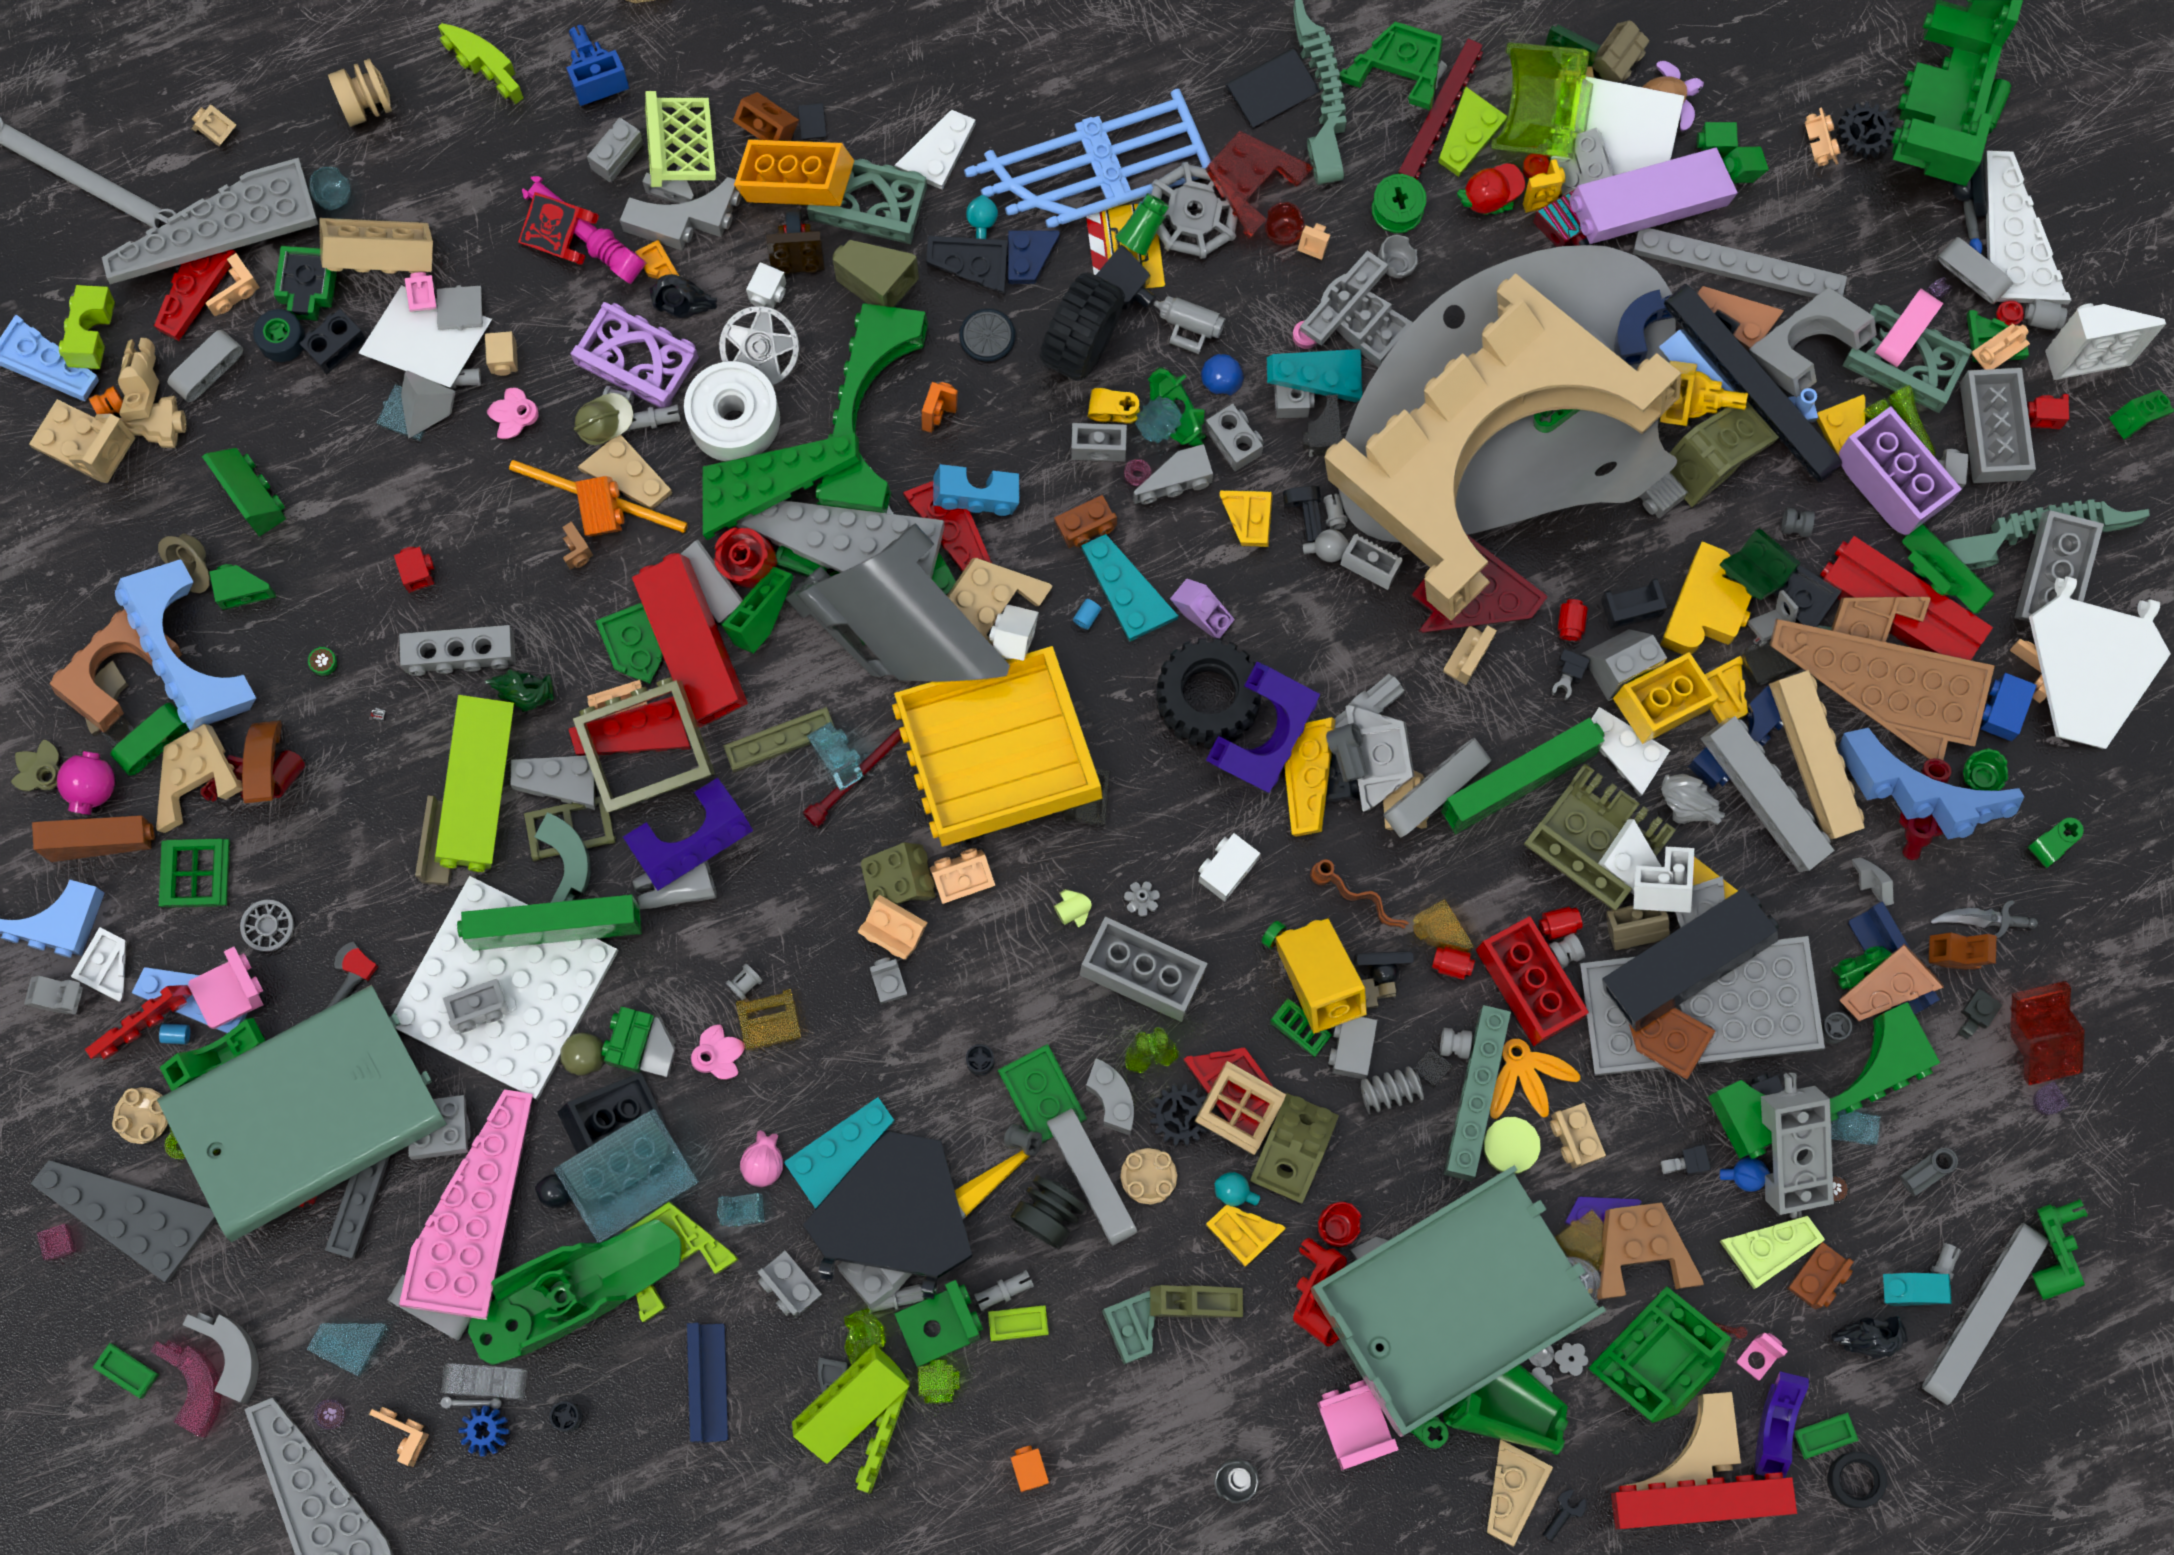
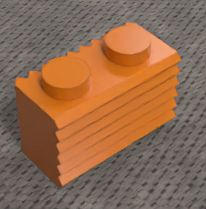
[575,476,624,537]

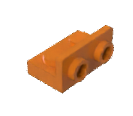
[922,382,958,433]

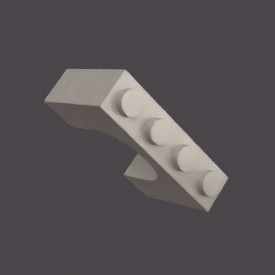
[1749,287,1877,398]

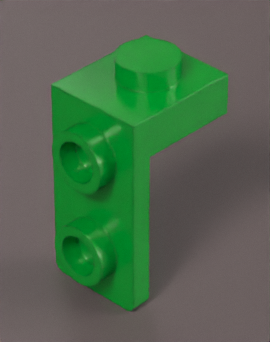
[2109,390,2174,439]

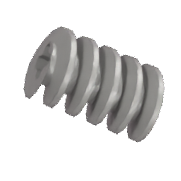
[1361,1066,1424,1113]

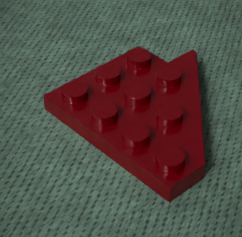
[1411,533,1548,633]

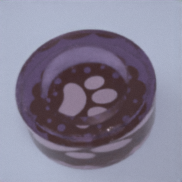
[314,1399,345,1430]

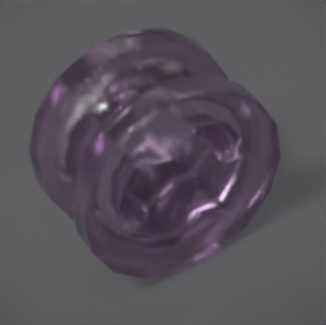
[1925,277,1952,300]

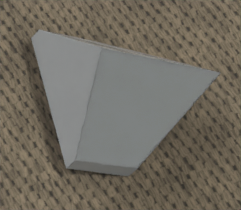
[401,370,456,439]

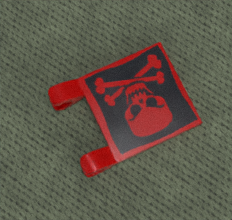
[518,192,599,265]

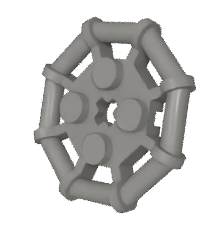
[1151,162,1243,259]

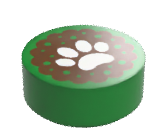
[308,647,337,676]
[1262,921,1287,949]

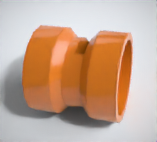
[89,386,123,414]

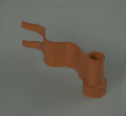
[1310,859,1409,929]

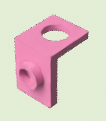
[1736,1332,1788,1381]

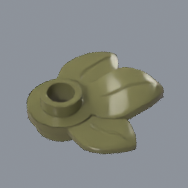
[11,740,60,791]

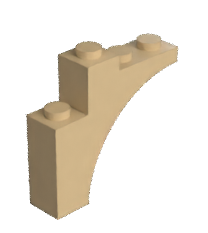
[1622,1392,1741,1491]

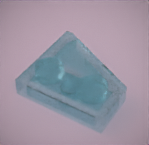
[307,1323,387,1377]

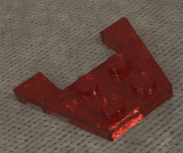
[1205,131,1313,239]

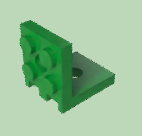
[895,1280,983,1368]

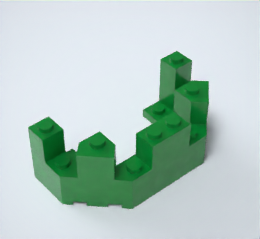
[1891,0,2023,186]

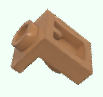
[562,522,593,569]

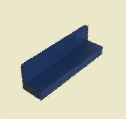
[1848,901,1940,1015]
[687,1323,728,1443]

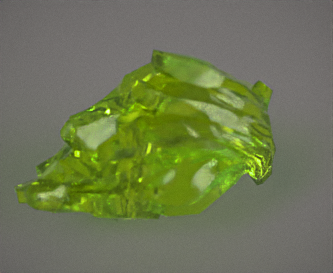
[844,1308,886,1365]

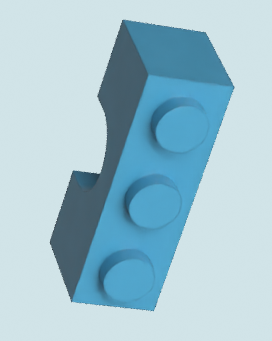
[933,464,1019,516]

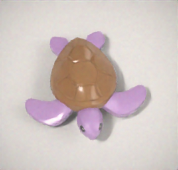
[1642,61,1704,131]

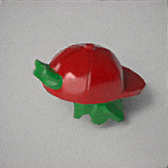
[1457,163,1525,215]

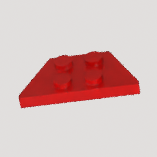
[1183,1048,1273,1136]

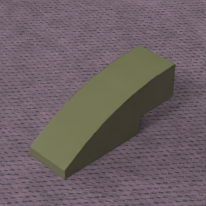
[1150,1285,1243,1318]

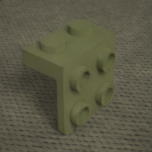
[861,842,935,908]

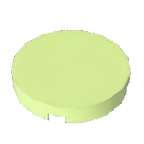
[1483,1117,1541,1174]

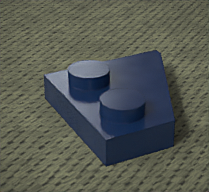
[1008,230,1059,284]

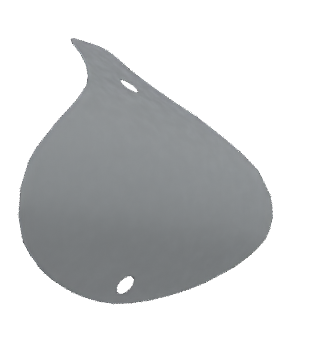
[1338,245,1677,543]

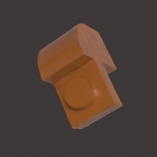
[1929,932,1997,969]

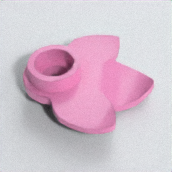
[487,388,538,439]
[691,1025,745,1080]

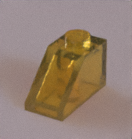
[1412,899,1474,953]

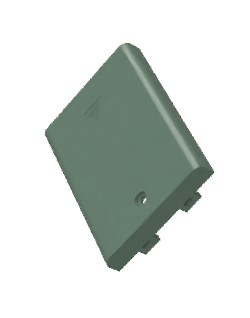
[157,984,447,1242]
[1311,1165,1606,1437]

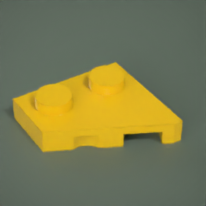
[1817,394,1865,456]
[1220,491,1273,547]
[1206,1205,1286,1267]

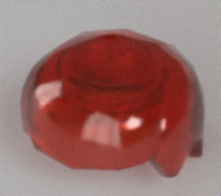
[1264,202,1305,246]

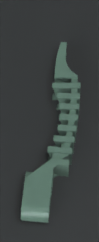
[1293,0,1347,185]
[1944,499,2150,570]

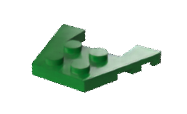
[1339,21,1443,110]

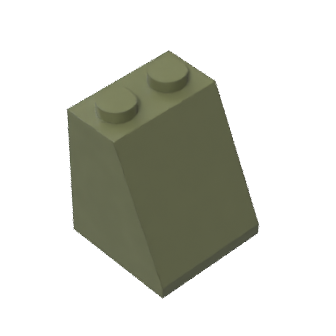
[833,240,919,307]

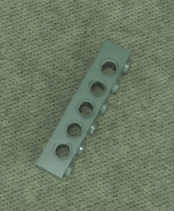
[1444,1005,1511,1181]

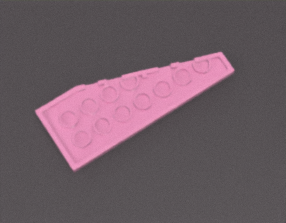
[399,1089,533,1320]

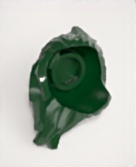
[485,668,554,712]

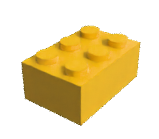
[1613,652,1720,744]

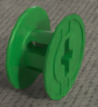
[1372,174,1427,233]

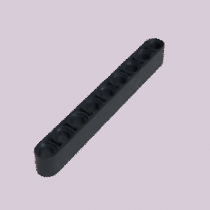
[1664,284,1842,482]

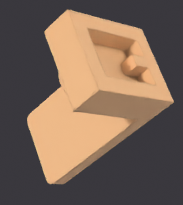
[206,253,260,316]
[2010,639,2047,703]
[369,1407,429,1467]

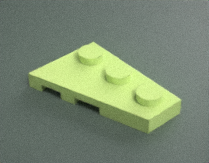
[1720,1216,1825,1289]

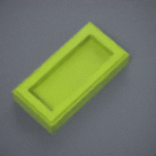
[988,1306,1048,1342]

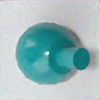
[966,195,998,239]
[1214,1172,1260,1207]

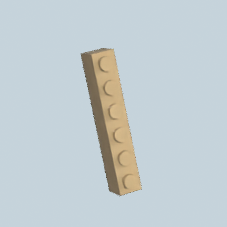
[1769,670,1865,839]

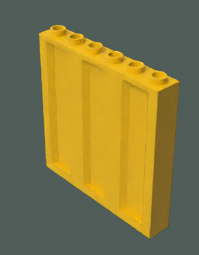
[892,646,1102,847]

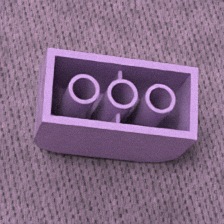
[1839,406,1962,535]

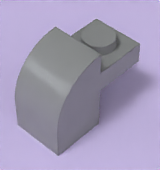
[24,976,83,1015]

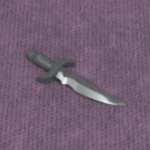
[1931,900,2038,938]

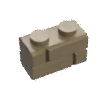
[1593,20,1650,82]
[1606,905,1670,951]

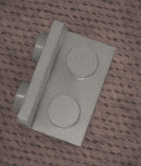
[757,1251,823,1318]

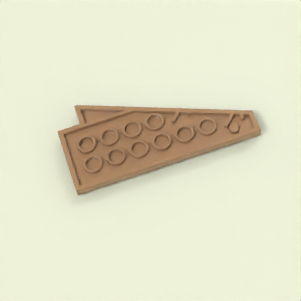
[1769,619,1995,760]

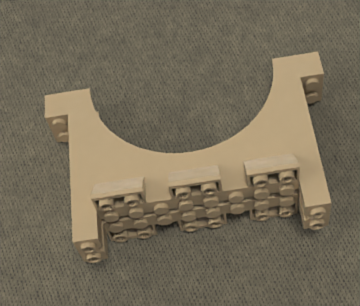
[1324,273,1681,621]

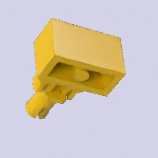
[1660,360,1748,426]

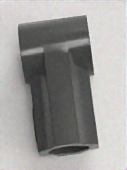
[1326,723,1368,782]
[1899,1148,1958,1197]

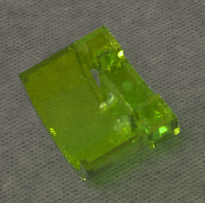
[1491,42,1594,160]

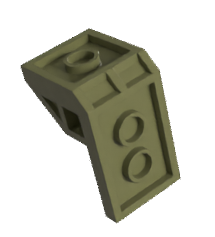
[1670,402,1779,507]

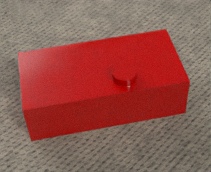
[1476,916,1589,1046]

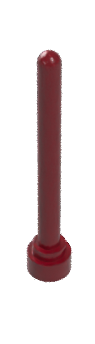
[802,728,902,828]

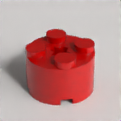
[714,528,777,588]

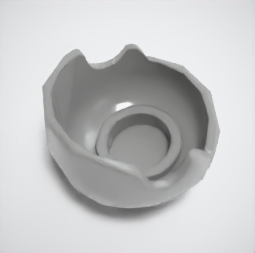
[1378,234,1418,278]

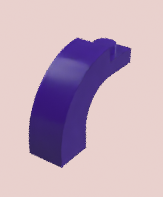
[1755,1371,1809,1478]

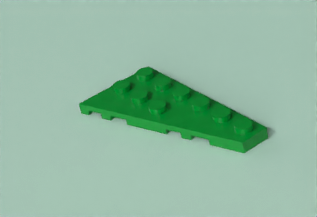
[703,433,859,540]

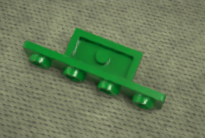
[1902,524,1994,613]

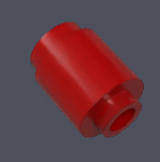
[1557,599,1588,641]
[1539,906,1583,940]
[1432,946,1475,980]

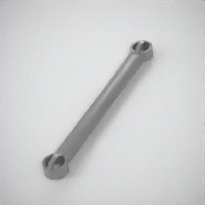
[0,117,176,229]

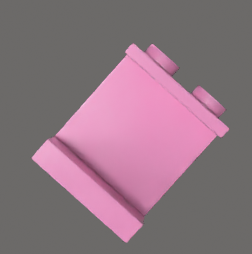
[1317,1380,1399,1471]

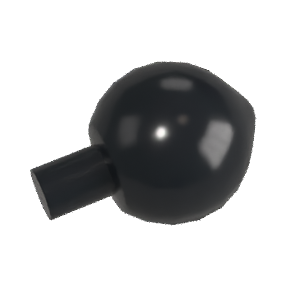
[535,1174,584,1209]

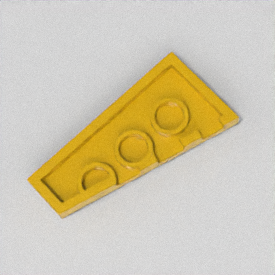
[1284,717,1336,837]

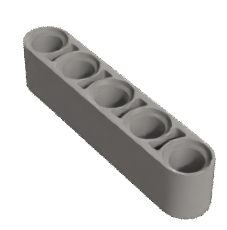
[1383,738,1492,838]
[1046,1108,1138,1246]

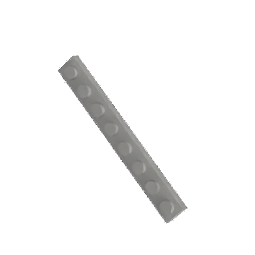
[1632,228,1847,298]

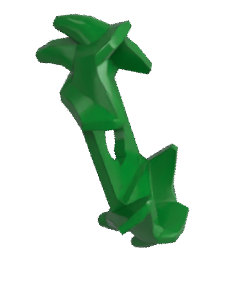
[1148,367,1206,447]

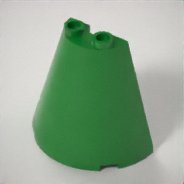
[1443,1364,1568,1455]

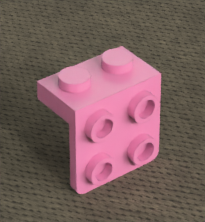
[188,947,264,1029]

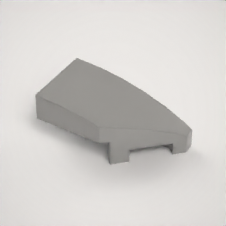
[1852,857,1894,906]
[640,1016,676,1077]

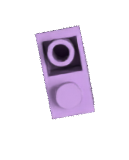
[1170,579,1235,638]

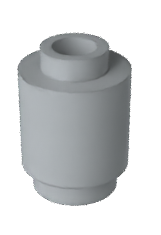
[2024,299,2067,331]

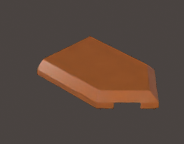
[1629,1008,1716,1080]

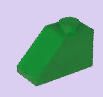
[209,564,276,610]

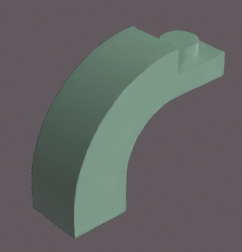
[535,812,591,903]

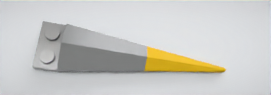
[837,1150,1030,1310]

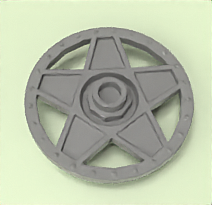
[719,306,800,385]

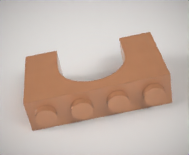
[49,609,182,733]

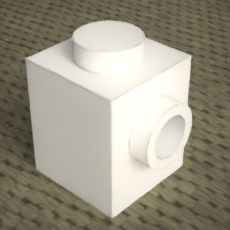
[746,262,786,309]

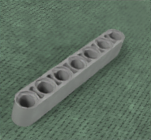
[1922,1223,2049,1405]

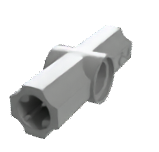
[1335,674,1404,729]

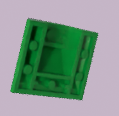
[1588,1286,1732,1423]

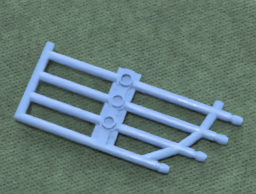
[964,89,1215,228]

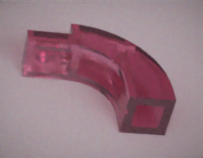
[150,1340,221,1438]

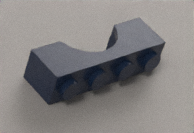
[1688,686,1784,790]

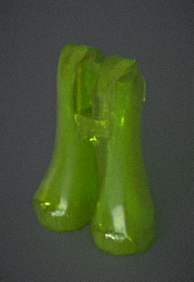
[1864,385,1936,456]
[1125,1027,1179,1073]

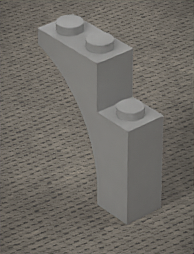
[620,177,742,251]

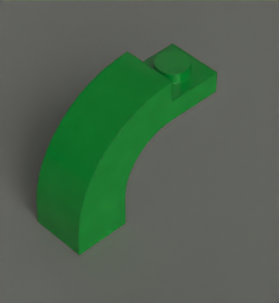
[159,1018,265,1091]

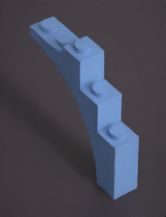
[1837,728,2024,839]

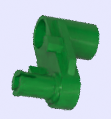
[2032,1199,2088,1301]

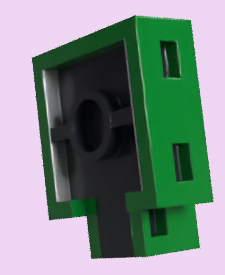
[274,246,337,321]

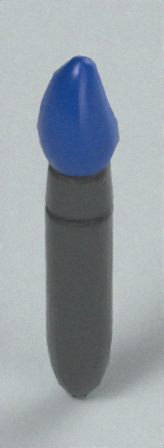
[1964,200,1982,254]

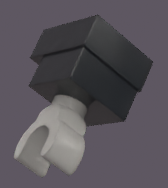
[1551,649,1590,700]
[1661,1145,1711,1176]

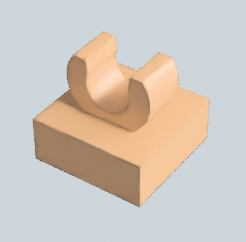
[1297,223,1330,260]

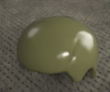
[560,1033,605,1076]

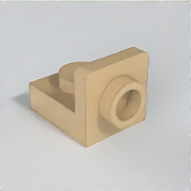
[192,104,236,146]

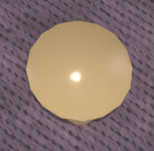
[112,1087,168,1144]
[1120,1148,1177,1205]

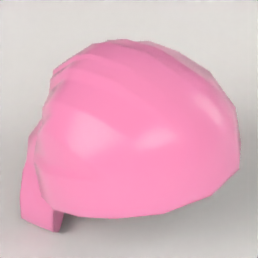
[740,1130,783,1188]

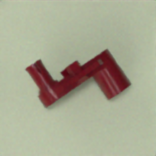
[200,750,305,802]
[1899,758,1952,860]

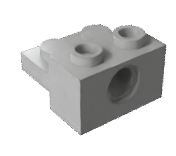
[1548,128,1614,196]

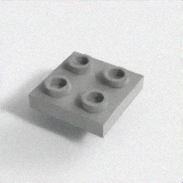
[408,1095,471,1160]

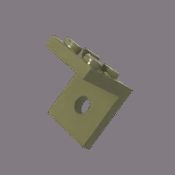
[1250,1093,1339,1204]

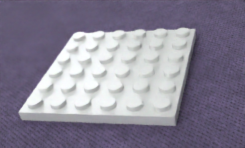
[393,876,618,1100]

